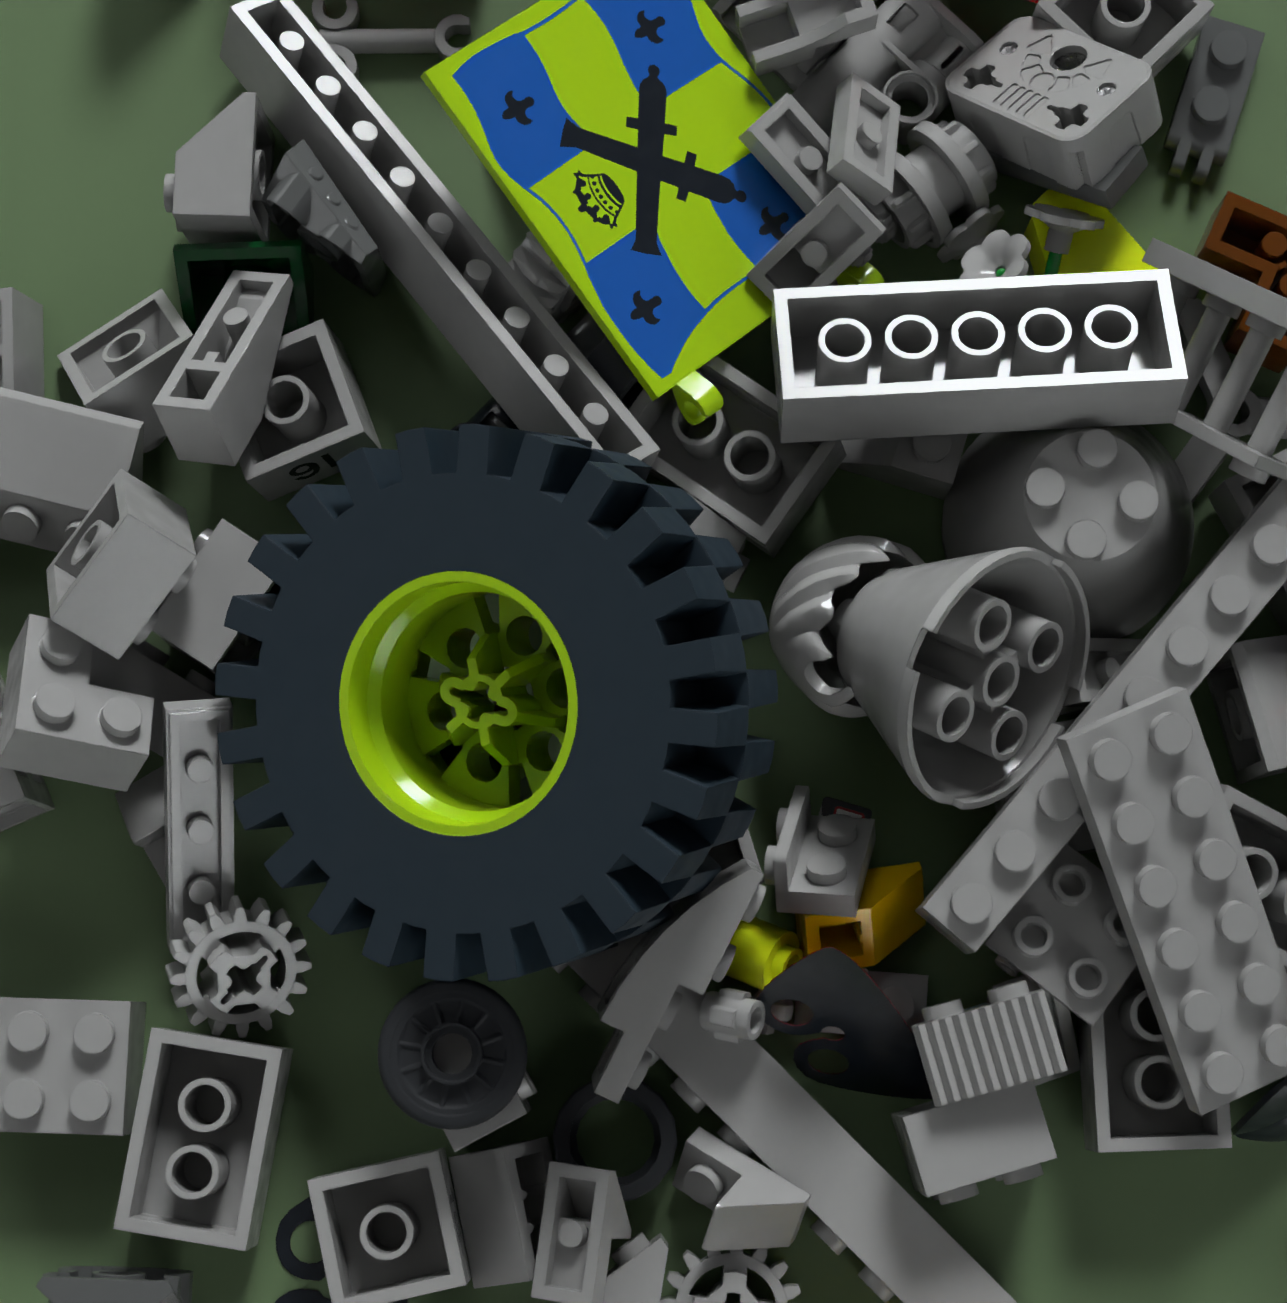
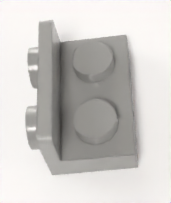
[764,785,876,918]

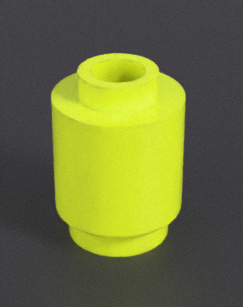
[726,917,803,990]

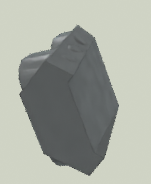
[261,139,387,297]
[36,1265,193,1303]

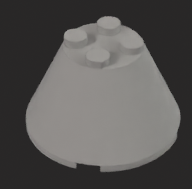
[941,425,1194,639]
[832,547,1090,809]

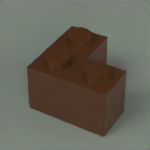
[1194,191,1287,373]

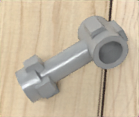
[699,988,794,1043]

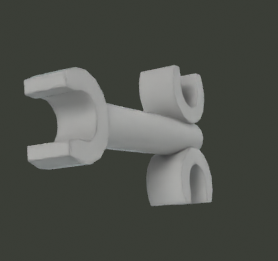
[312,0,471,81]

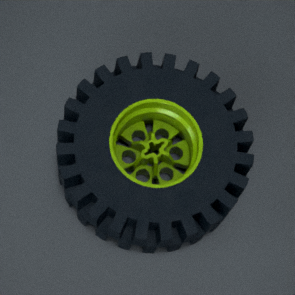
[215,424,778,982]

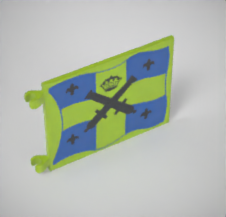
[420,0,884,425]

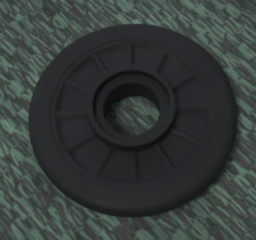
[378,979,527,1130]

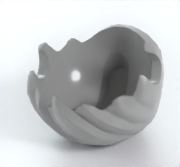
[769,535,925,718]

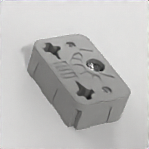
[945,16,1163,190]

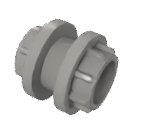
[881,120,997,249]

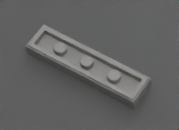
[162,698,234,954]

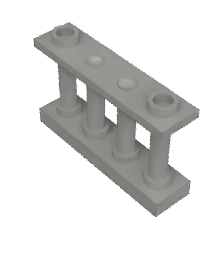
[1142,238,1287,485]

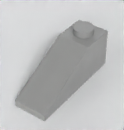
[152,270,293,466]

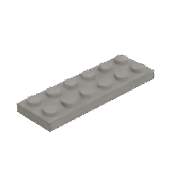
[1056,686,1287,1116]

